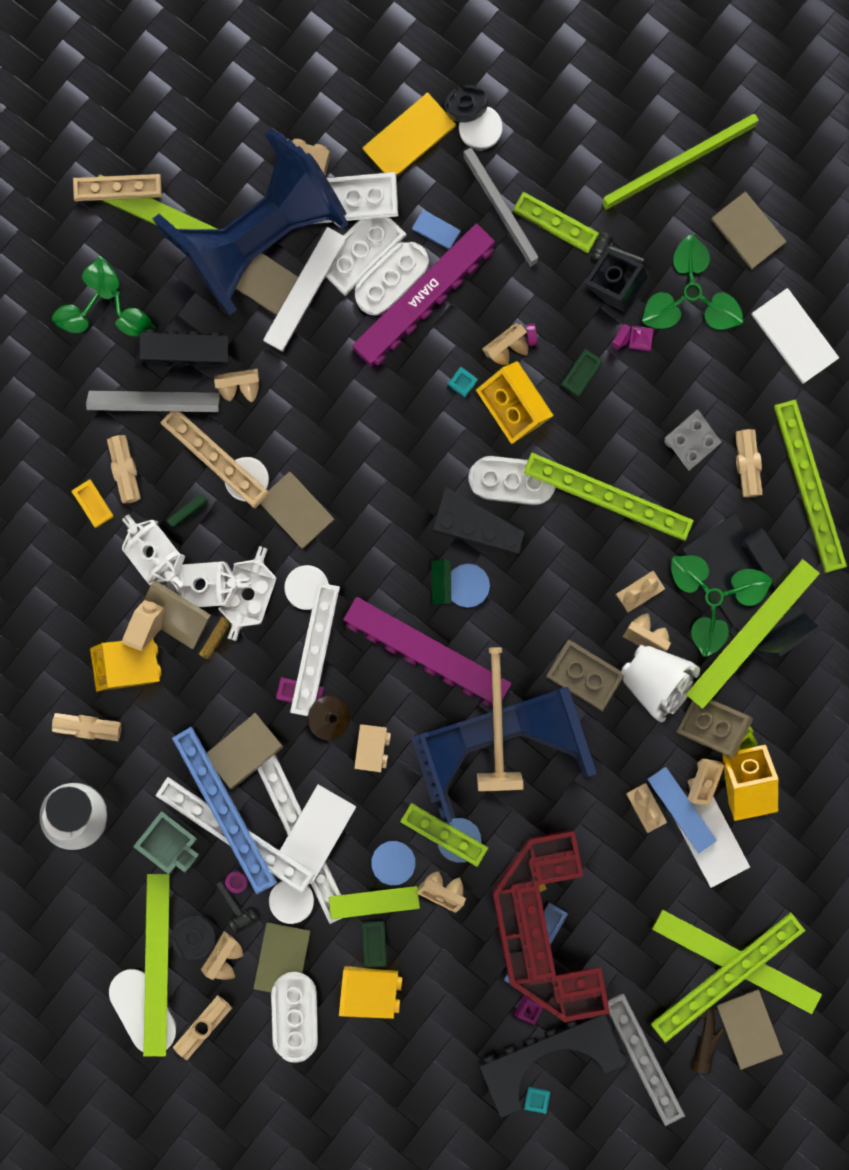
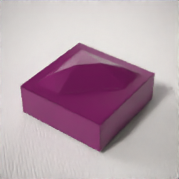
[611,324,631,350]
[628,326,653,351]
[514,995,543,1025]

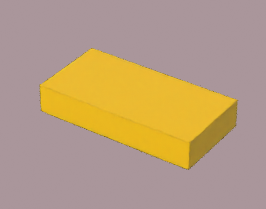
[72,479,114,528]

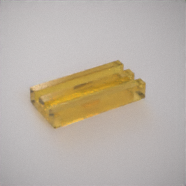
[199,617,231,660]

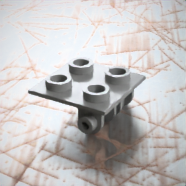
[664,410,722,471]

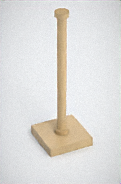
[477,647,523,791]

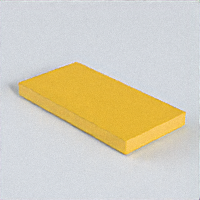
[362,92,456,177]

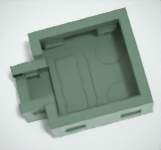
[133,811,199,875]

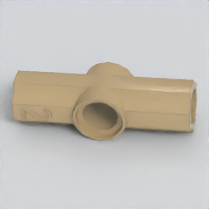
[735,429,762,498]
[107,435,141,504]
[52,713,122,741]
[173,995,232,1060]

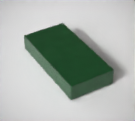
[560,349,603,398]
[167,493,208,529]
[431,559,451,605]
[362,921,387,968]

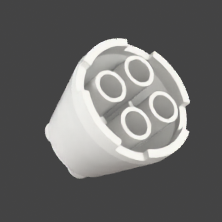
[621,645,700,722]
[40,783,107,850]

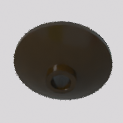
[308,696,350,740]

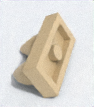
[482,323,528,365]
[214,369,259,402]
[616,571,665,613]
[623,613,671,652]
[688,759,724,805]
[626,783,667,833]
[416,871,466,913]
[201,931,243,980]

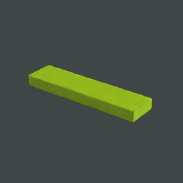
[512,192,599,253]
[400,803,489,867]
[328,886,420,919]

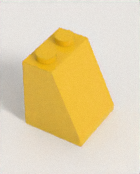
[90,638,161,692]
[722,745,778,821]
[339,966,402,1019]

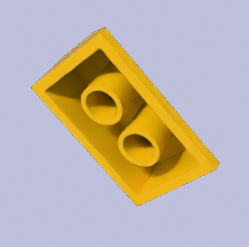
[476,361,554,444]

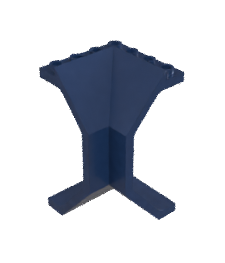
[152,129,349,315]
[411,686,597,823]

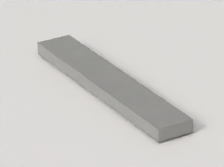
[464,148,538,267]
[86,391,220,412]
[608,993,685,1126]

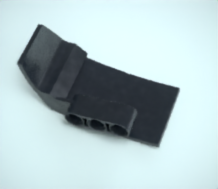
[682,512,821,657]

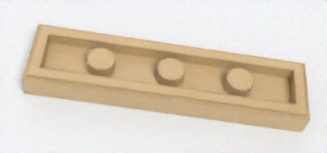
[73,174,162,201]

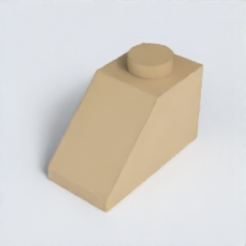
[122,600,164,651]

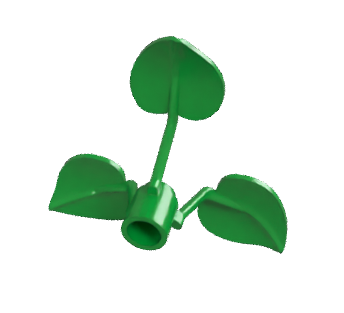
[642,234,743,330]
[52,256,156,336]
[671,555,772,657]

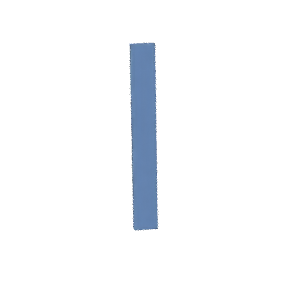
[172,727,277,894]

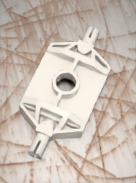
[122,515,185,592]
[219,546,277,641]
[162,562,251,607]

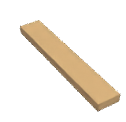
[160,411,270,509]

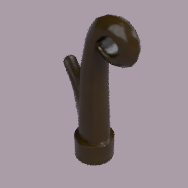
[692,1006,724,1074]

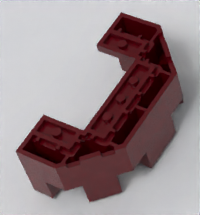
[492,830,610,1022]

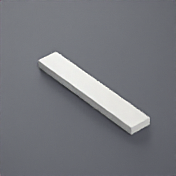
[263,227,347,352]
[290,582,340,716]

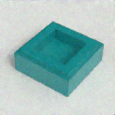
[448,367,478,398]
[524,1086,550,1114]

